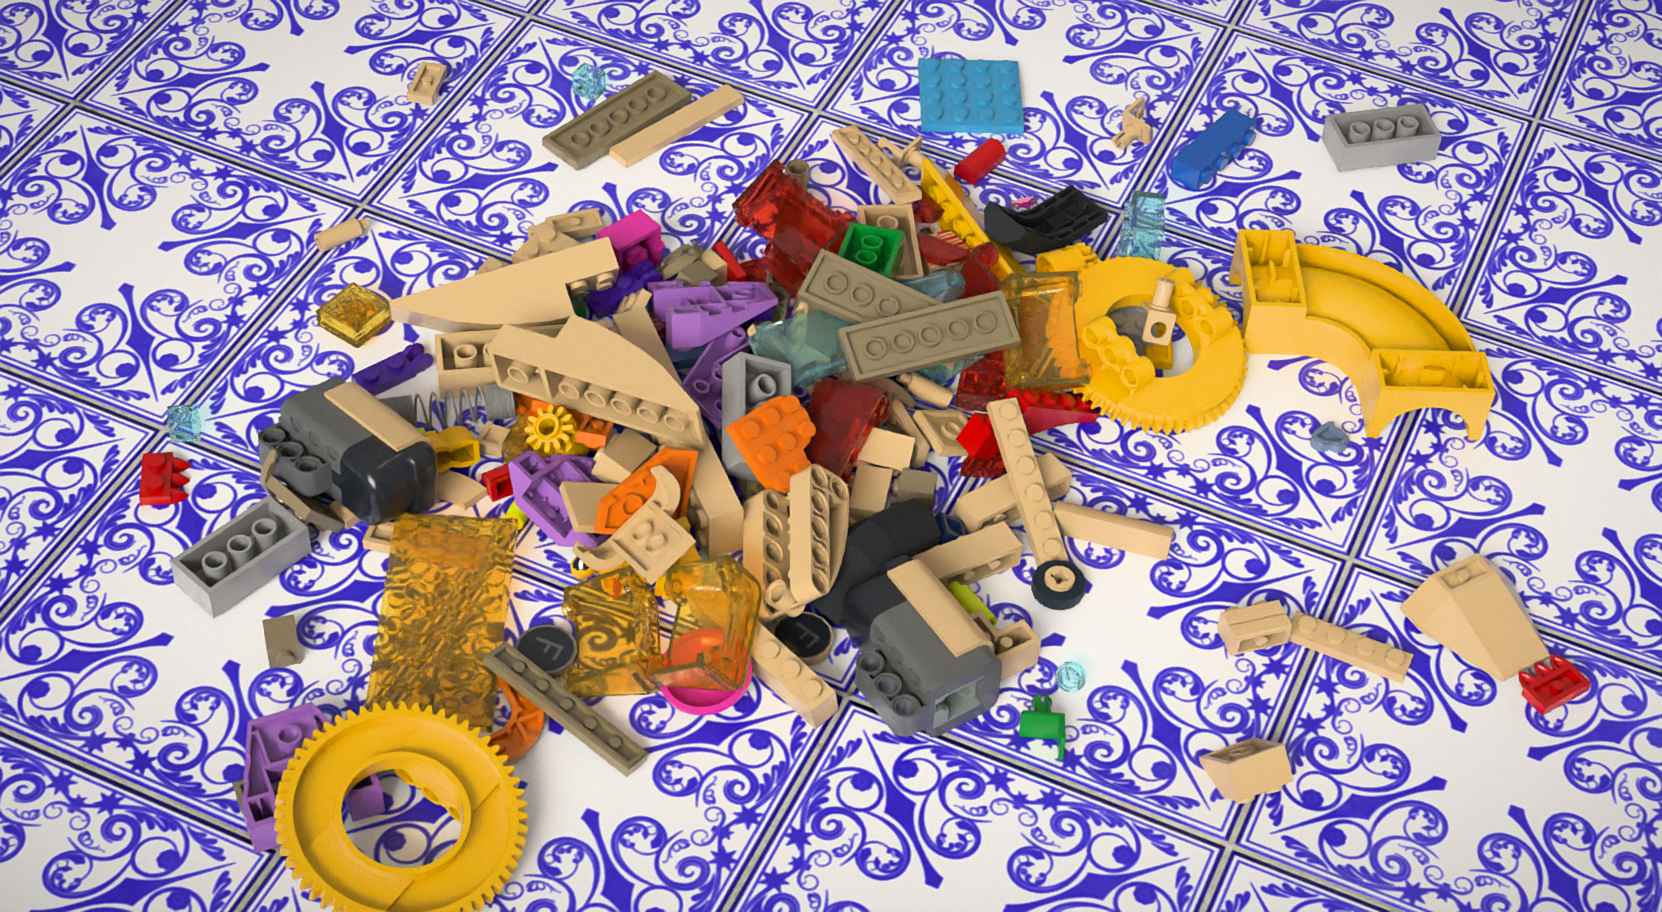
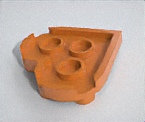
[725,395,816,495]

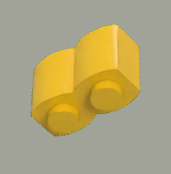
[423,426,480,474]

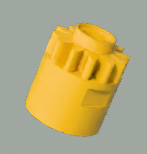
[1035,242,1099,299]
[524,404,589,457]

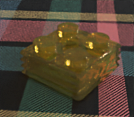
[315,282,393,348]

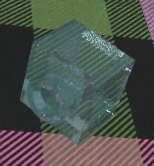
[572,62,606,102]
[167,404,201,443]

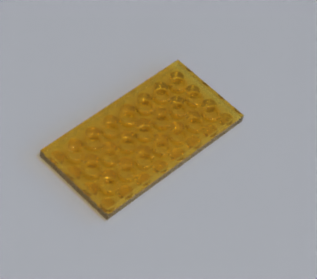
[365,514,518,733]

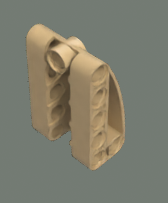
[742,464,849,625]

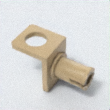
[1112,96,1151,150]
[877,136,936,172]
[1141,278,1177,346]

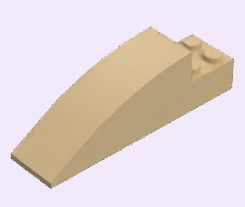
[389,236,619,333]
[487,314,707,451]

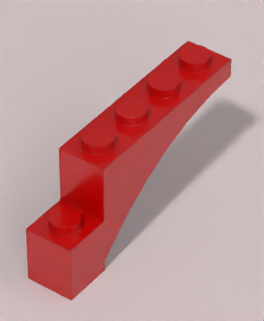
[956,388,1100,460]

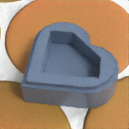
[1310,421,1349,453]

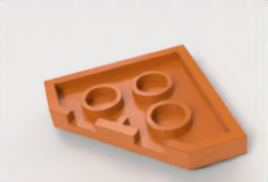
[594,446,698,535]

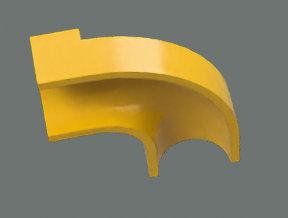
[1228,229,1495,440]

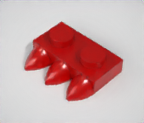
[139,452,191,506]
[1518,654,1591,716]

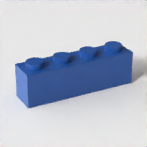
[1170,108,1257,191]

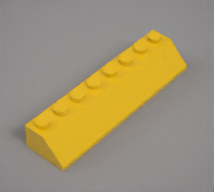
[919,159,1051,337]

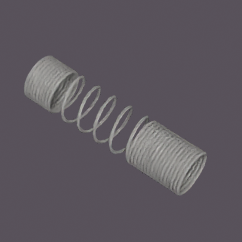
[380,383,516,429]

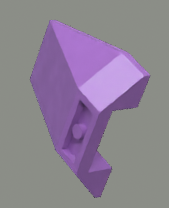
[680,326,815,429]

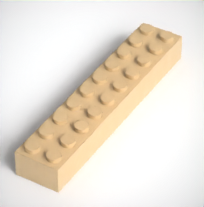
[609,307,744,558]

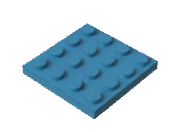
[917,58,1024,134]

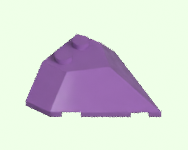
[508,450,612,548]

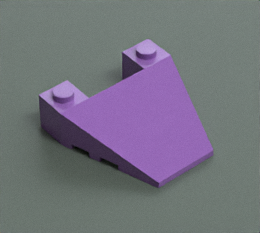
[648,281,778,351]
[241,702,385,854]

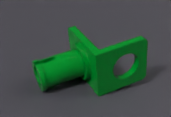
[1019,694,1066,760]

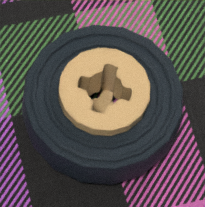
[1031,560,1086,610]

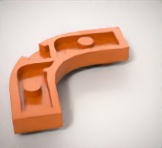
[532,398,614,448]
[480,676,545,765]

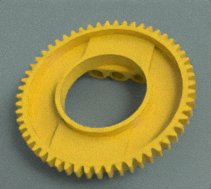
[1046,255,1249,435]
[274,701,528,912]

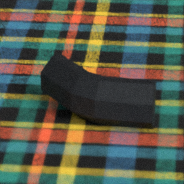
[984,185,1108,256]
[809,498,941,628]

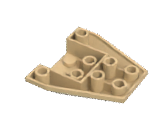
[1400,553,1550,682]

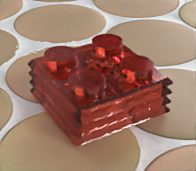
[955,357,1020,413]

